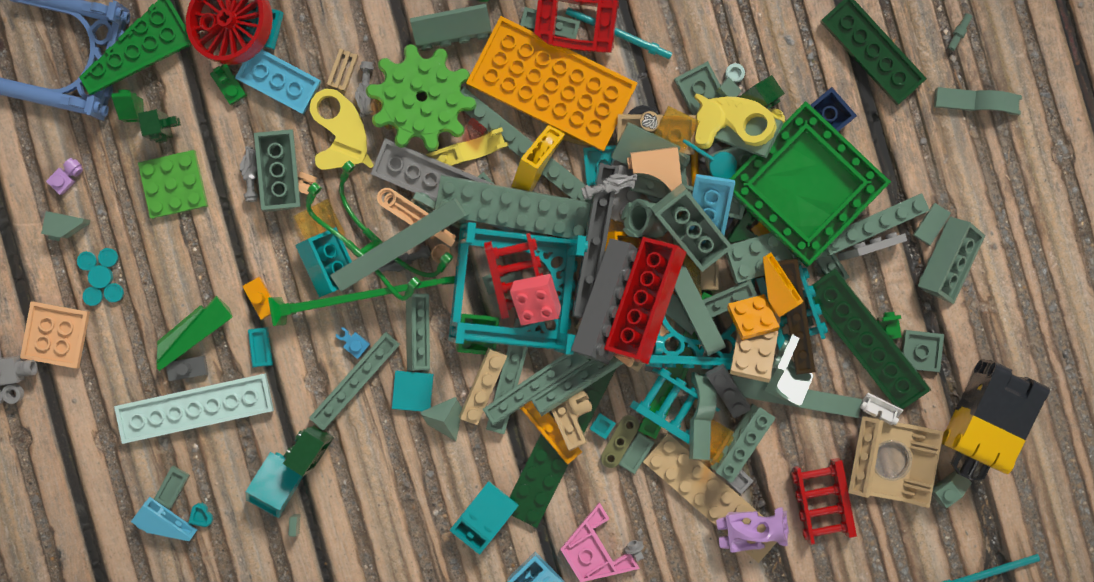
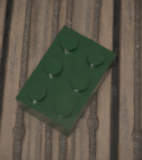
[283,425,334,477]

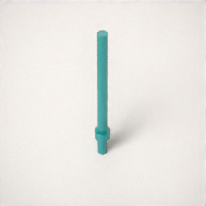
[565,7,673,60]
[942,554,1040,582]

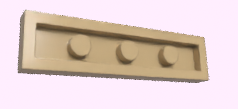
[459,347,507,425]

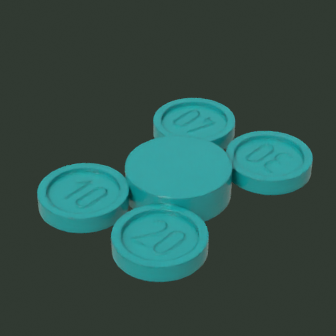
[77,248,124,306]

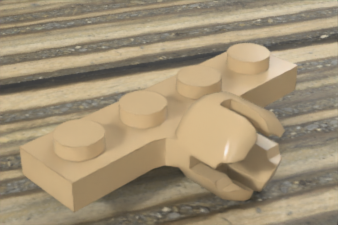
[551,390,592,451]

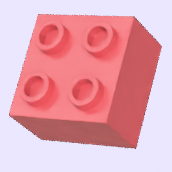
[510,274,561,326]

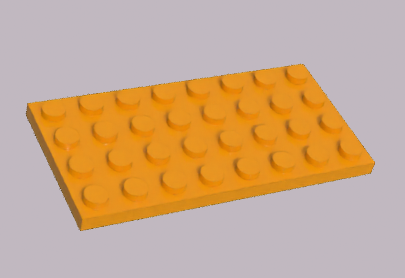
[466,16,638,152]

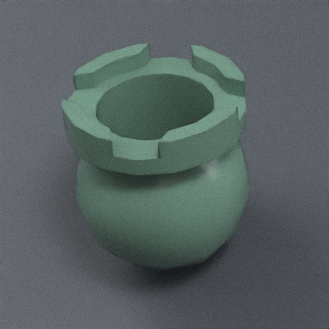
[621,198,668,240]

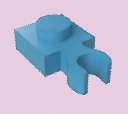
[336,327,370,359]

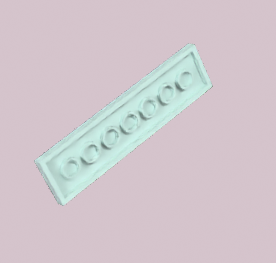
[114,373,274,444]

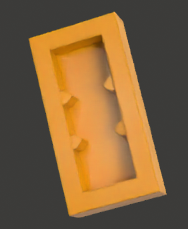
[242,277,271,320]

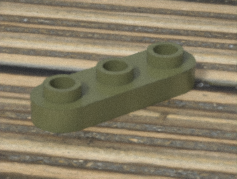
[601,415,639,468]

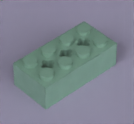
[651,183,733,272]

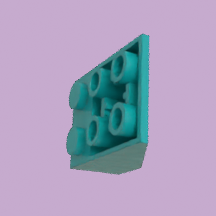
[449,481,519,555]

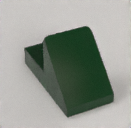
[727,209,758,243]

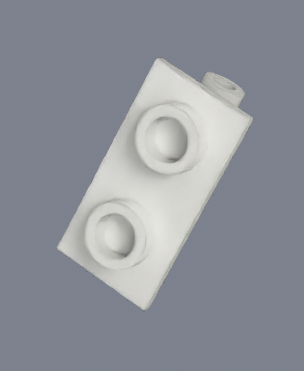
[860,393,903,425]

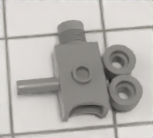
[0,349,37,404]

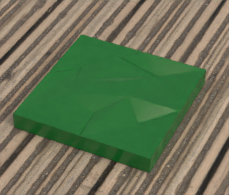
[730,101,891,267]

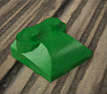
[456,313,499,355]

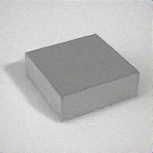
[726,469,753,495]

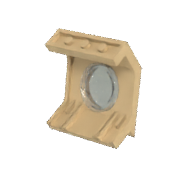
[848,416,944,508]

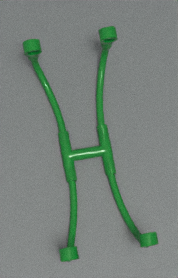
[306,160,453,301]

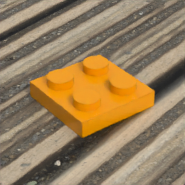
[727,294,779,340]

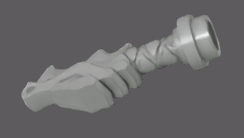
[355,61,374,118]
[240,146,258,202]
[581,173,637,200]

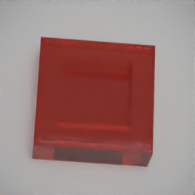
[467,118,487,136]

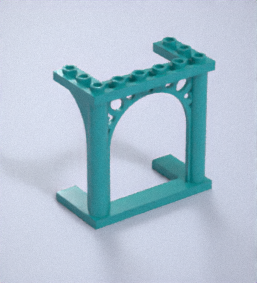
[448,222,588,355]

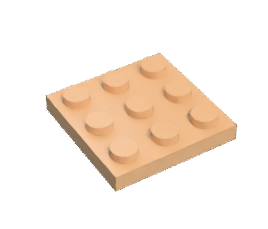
[20,301,90,369]

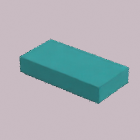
[248,327,273,368]

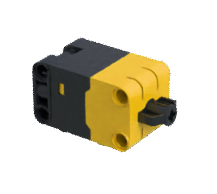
[941,359,1050,481]

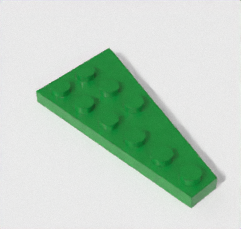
[79,0,192,96]

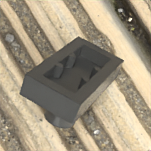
[166,356,208,381]

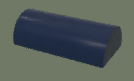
[810,87,857,132]

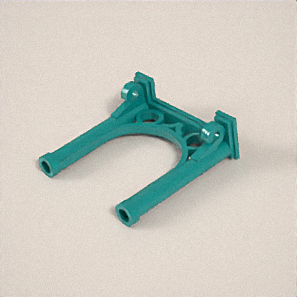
[645,278,755,370]

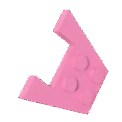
[560,502,640,582]

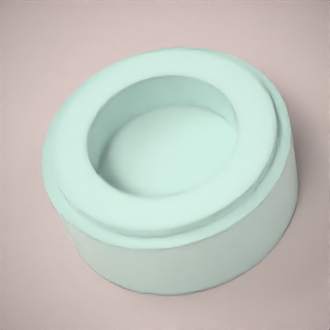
[725,63,745,83]

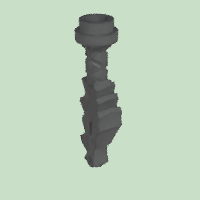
[379,245,432,273]

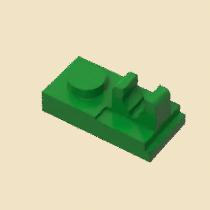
[210,64,247,106]

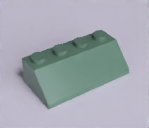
[410,4,492,51]
[254,129,301,212]
[918,217,986,304]

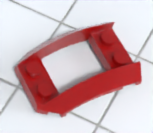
[534,0,619,53]

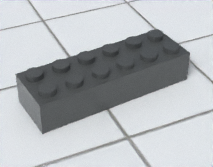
[571,238,638,365]

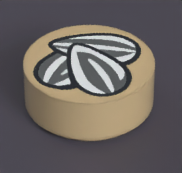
[640,111,660,131]

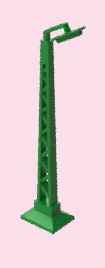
[268,276,455,326]

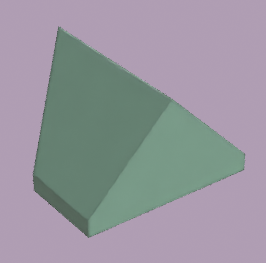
[421,397,462,441]

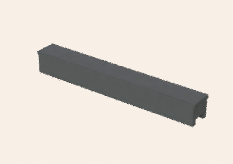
[572,163,619,318]

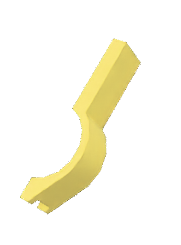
[425,127,508,166]

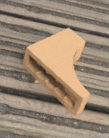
[627,147,682,191]

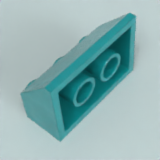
[295,227,352,298]

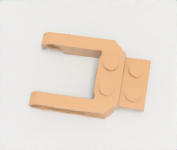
[377,188,458,249]

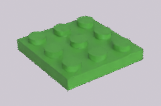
[138,150,208,219]

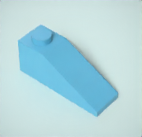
[131,497,197,541]

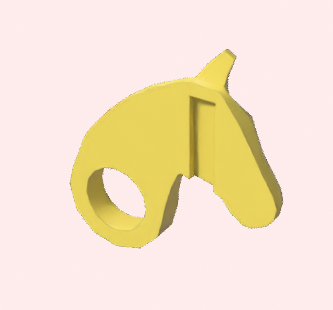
[310,89,374,170]
[694,94,777,149]

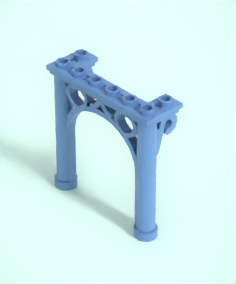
[0,0,130,121]

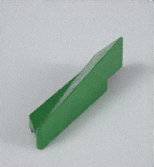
[156,296,233,371]

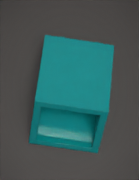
[245,452,302,519]

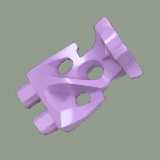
[716,507,789,553]

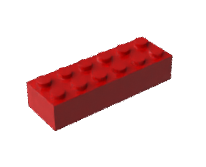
[604,237,686,364]

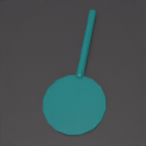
[683,139,737,179]

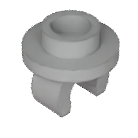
[625,540,644,562]

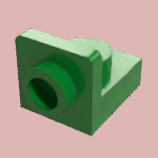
[877,311,902,339]

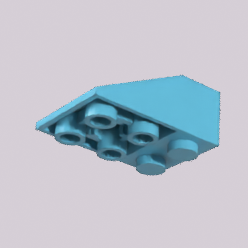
[507,551,565,582]

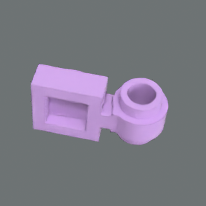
[46,158,83,195]

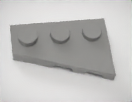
[837,232,907,261]

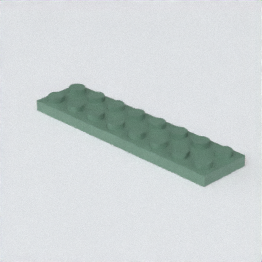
[435,175,591,238]

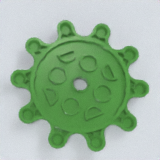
[366,44,476,151]

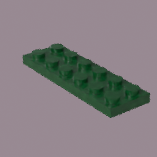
[820,0,927,105]

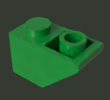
[111,90,144,123]

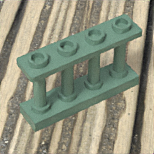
[709,404,775,483]

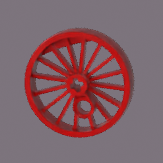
[186,0,273,65]

